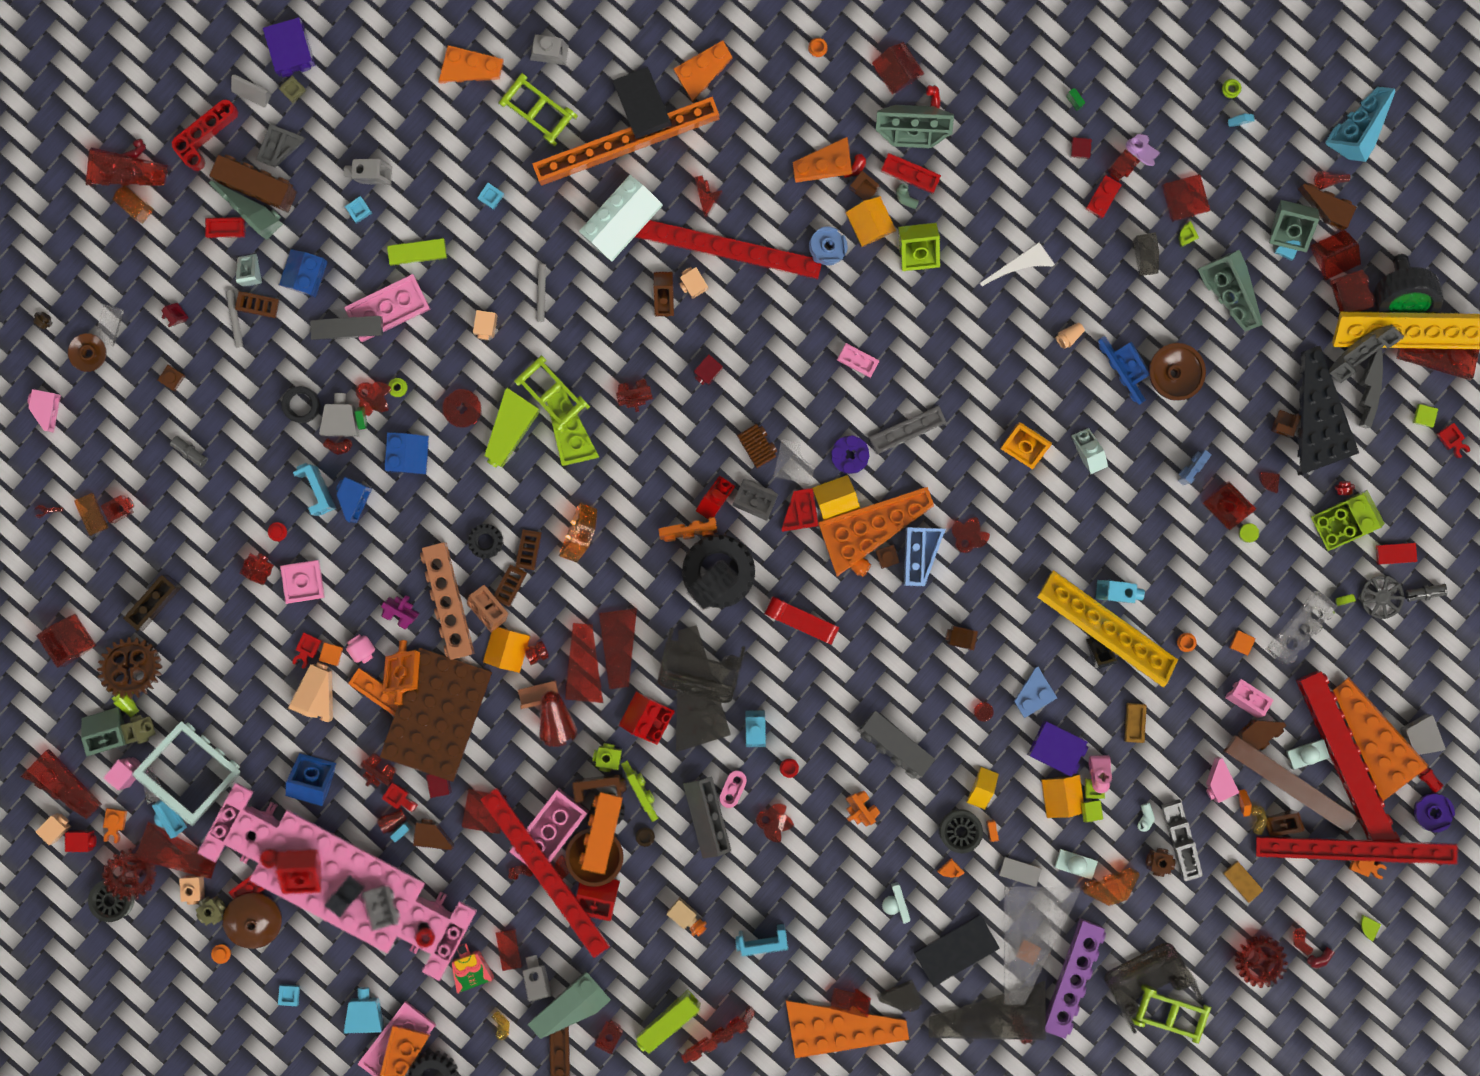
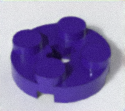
[831,435,870,474]
[1414,793,1455,832]

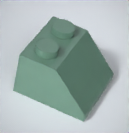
[1269,200,1319,253]

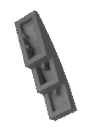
[310,316,383,340]
[1359,349,1383,429]
[1161,799,1203,882]

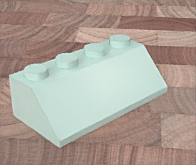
[579,175,663,262]

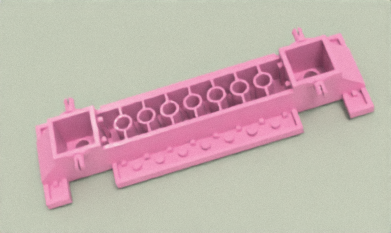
[198,783,477,981]

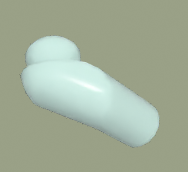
[1137,803,1155,832]

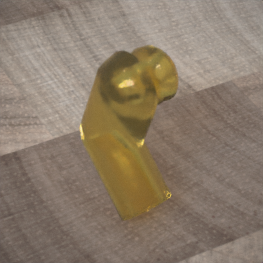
[1251,805,1267,835]
[491,1010,510,1040]

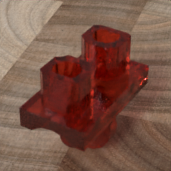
[616,379,653,412]
[360,753,397,787]

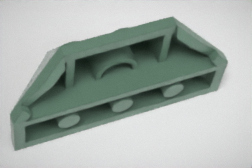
[876,105,954,148]

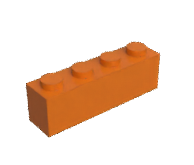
[579,792,623,874]

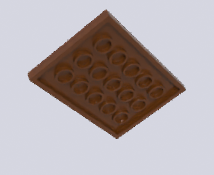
[380,648,492,782]

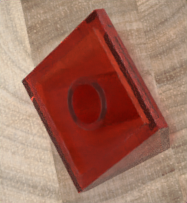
[872,42,925,95]
[1310,230,1361,280]
[1203,481,1256,530]

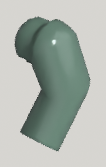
[896,183,919,210]

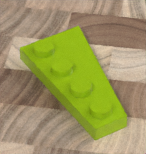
[545,388,600,466]

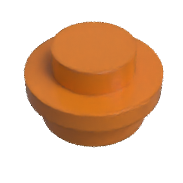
[808,38,828,57]
[1177,633,1197,652]
[689,919,707,937]
[211,944,231,964]

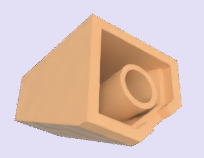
[289,662,333,722]

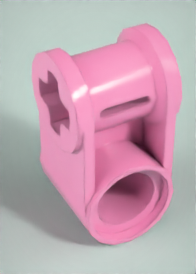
[1089,755,1112,793]

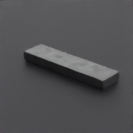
[869,406,947,454]

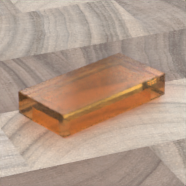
[74,493,109,536]

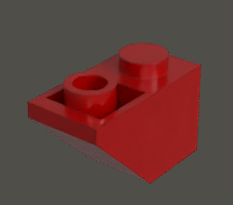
[696,476,735,520]

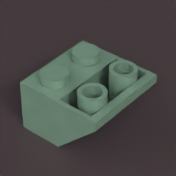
[81,707,130,756]

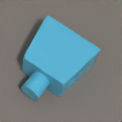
[1095,580,1145,603]
[746,710,766,747]
[344,987,384,1033]

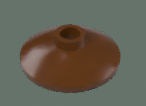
[68,333,107,372]

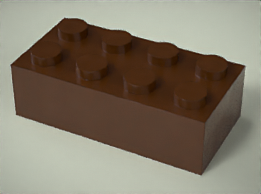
[209,154,297,213]

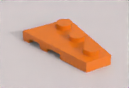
[673,40,732,103]
[439,45,504,84]
[793,137,852,183]
[659,517,717,542]
[380,1025,431,1076]

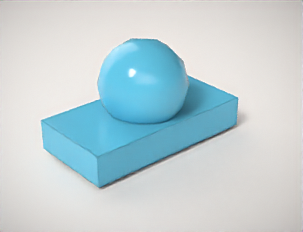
[152,800,187,839]

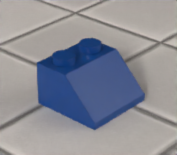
[279,249,327,298]
[385,432,429,474]
[336,477,373,523]
[285,753,336,806]

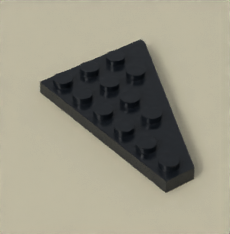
[1297,346,1359,476]

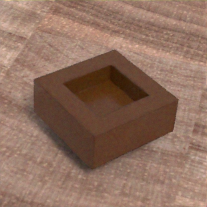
[157,365,185,391]
[875,545,900,569]

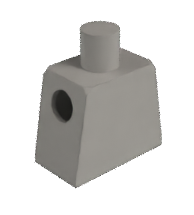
[530,34,569,65]
[344,159,392,185]
[319,393,359,436]
[1400,714,1446,755]
[523,955,552,1001]

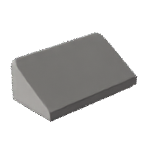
[231,74,271,107]

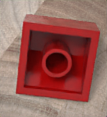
[275,849,322,894]

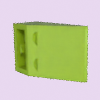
[1311,490,1385,551]

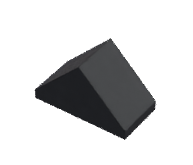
[1086,637,1117,669]

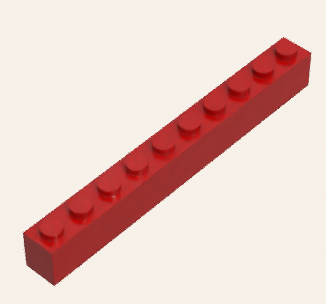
[1296,671,1401,842]

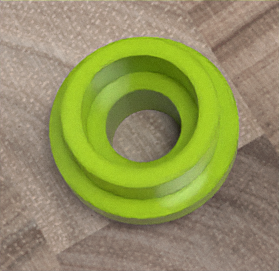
[1222,79,1241,98]
[388,378,408,397]

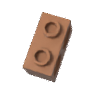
[467,585,509,632]

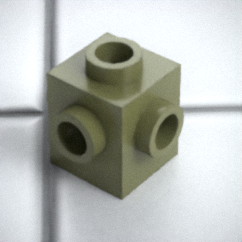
[120,715,156,744]
[196,896,226,926]

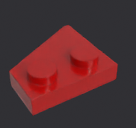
[782,488,818,532]

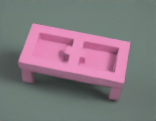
[1225,679,1273,718]

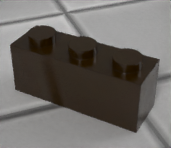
[123,574,182,631]

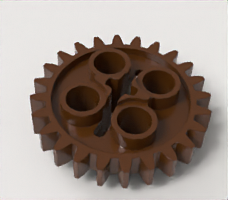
[97,637,163,700]

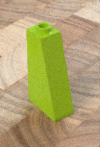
[484,388,541,468]
[636,989,701,1054]

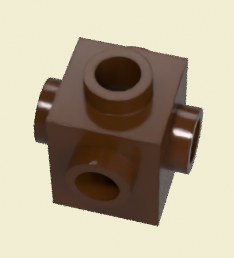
[1146,848,1175,877]

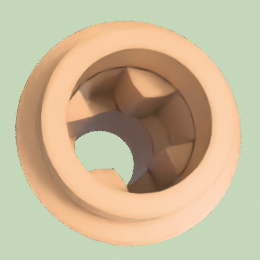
[1056,322,1085,349]

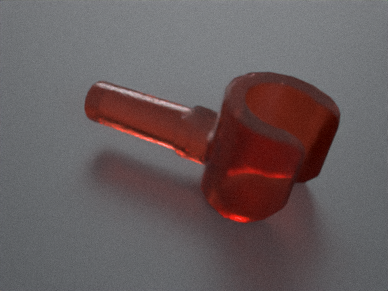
[34,505,63,518]

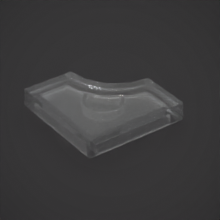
[774,439,815,485]

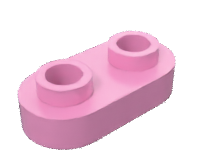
[720,770,747,808]

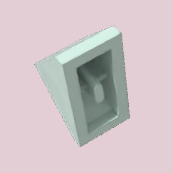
[236,254,262,287]

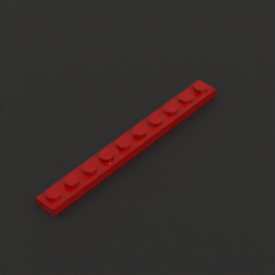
[635,220,822,279]
[480,788,610,958]
[1256,836,1458,865]

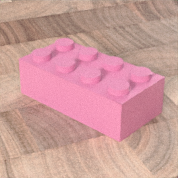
[509,788,589,865]

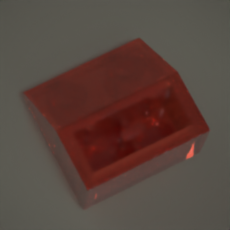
[1330,269,1375,314]
[36,614,96,668]

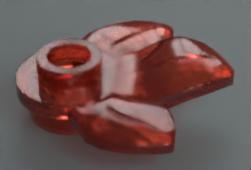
[356,381,392,416]
[952,517,990,553]
[756,804,794,842]

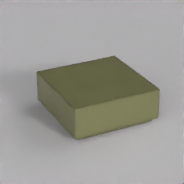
[278,76,307,103]

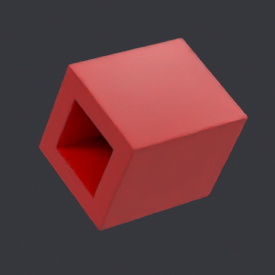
[65,830,97,852]

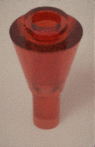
[1314,171,1351,190]

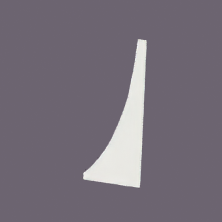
[980,242,1055,286]

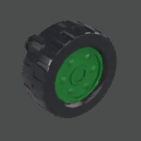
[1374,254,1443,313]

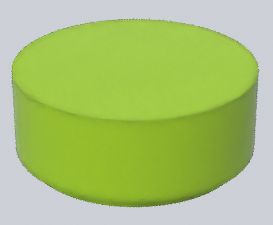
[1239,523,1259,543]
[1335,594,1356,606]

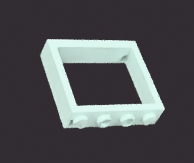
[132,721,240,826]

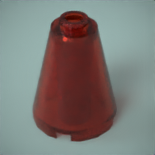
[539,691,577,747]

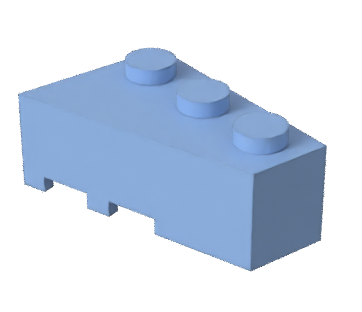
[904,527,946,586]

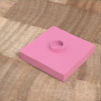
[280,560,325,604]

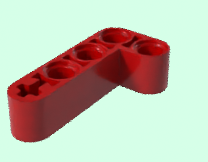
[172,100,238,171]
[764,597,840,645]

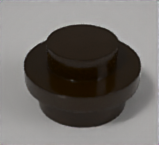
[33,312,52,329]
[635,827,655,847]

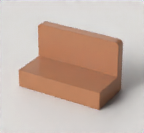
[518,681,560,709]

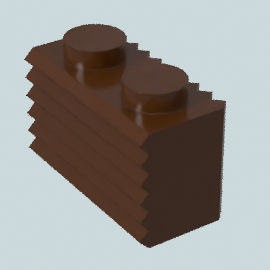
[737,424,778,469]

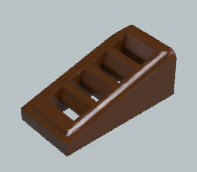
[235,291,279,319]
[515,529,542,570]
[494,564,527,607]

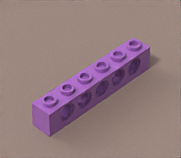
[1041,918,1106,1039]

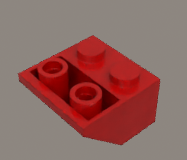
[618,692,675,745]
[576,879,620,922]

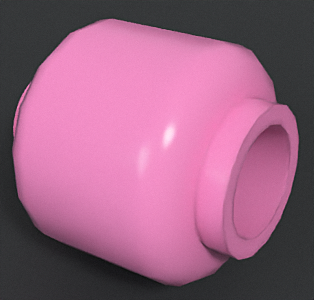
[346,634,375,663]

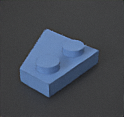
[1177,450,1211,485]
[1014,666,1057,718]

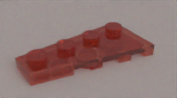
[86,147,168,186]
[1396,348,1480,381]
[599,608,637,689]
[565,623,603,703]
[21,749,102,819]
[135,822,217,879]
[681,1006,756,1063]

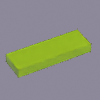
[387,238,447,266]

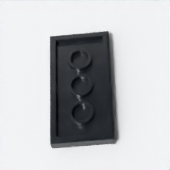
[612,67,672,139]
[914,914,1000,987]

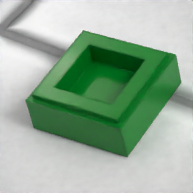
[1066,88,1085,111]
[354,406,368,430]

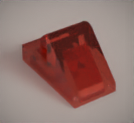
[695,175,722,218]
[830,988,871,1018]

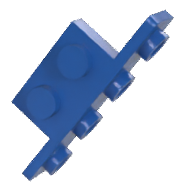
[1098,336,1149,405]

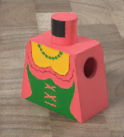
[452,943,494,993]

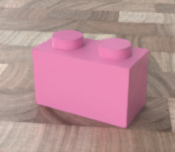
[104,757,141,790]

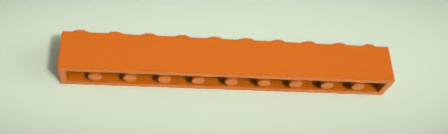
[532,97,719,186]

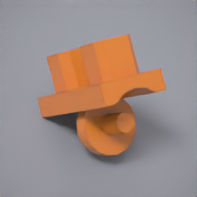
[845,790,880,827]

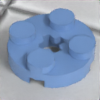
[809,227,848,265]

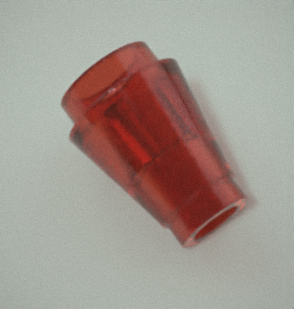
[377,809,407,834]

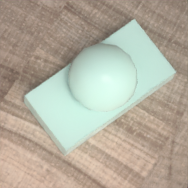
[1286,739,1330,770]
[1054,849,1098,880]
[882,882,910,924]

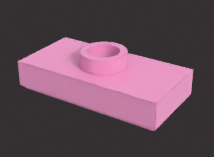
[837,343,879,378]

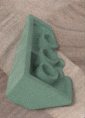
[209,180,283,240]
[1198,250,1263,331]
[527,971,611,1039]

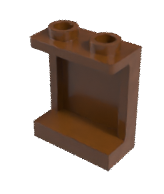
[573,774,626,802]

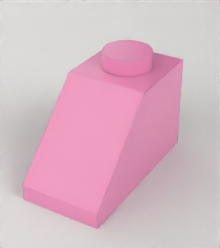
[27,389,61,433]
[1206,757,1239,803]

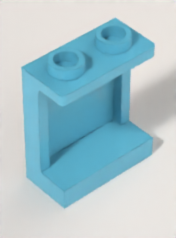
[293,463,336,516]
[736,924,788,956]

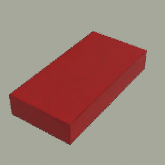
[205,217,245,238]
[1376,543,1417,565]

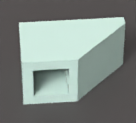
[1071,428,1108,474]

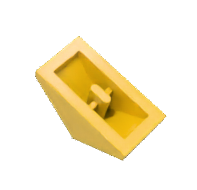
[967,767,999,810]

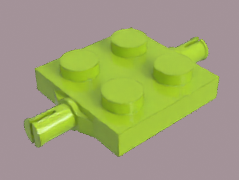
[621,760,659,822]

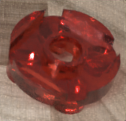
[443,389,482,428]

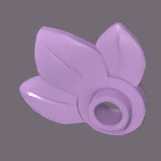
[1126,134,1160,166]

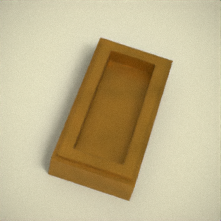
[1124,703,1147,743]
[1223,861,1264,903]

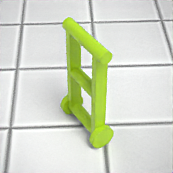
[498,73,578,147]
[514,355,590,433]
[1130,985,1211,1044]

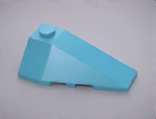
[1325,87,1395,162]

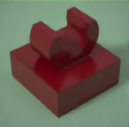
[161,302,189,327]

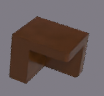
[849,171,880,201]
[1271,410,1301,438]

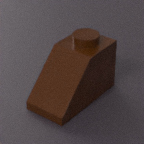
[653,272,674,317]
[945,626,978,650]
[413,818,454,850]

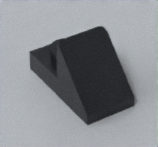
[325,875,365,918]

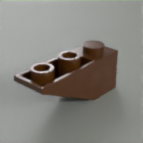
[1298,183,1357,231]

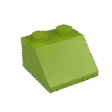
[898,223,940,271]

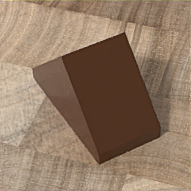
[1264,809,1305,837]

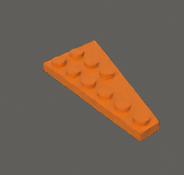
[818,487,934,577]
[1333,677,1428,801]
[786,1000,909,1058]

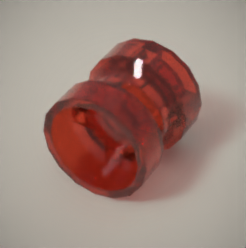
[524,641,549,665]

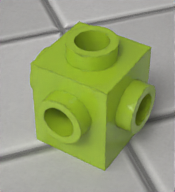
[593,743,622,772]

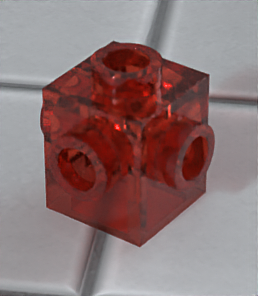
[240,553,274,585]

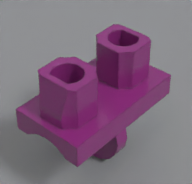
[381,595,419,629]

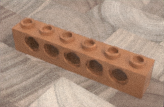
[420,542,475,660]

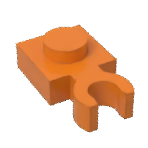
[103,808,127,843]
[1349,860,1387,879]

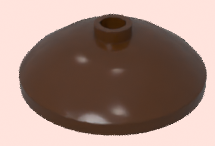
[1149,343,1206,401]
[565,828,624,887]
[223,892,282,949]

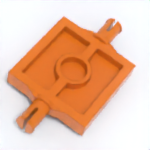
[382,640,420,705]

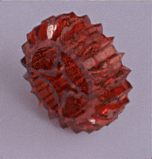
[102,849,157,901]
[1235,935,1288,988]

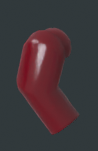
[120,139,146,163]
[1307,947,1335,969]

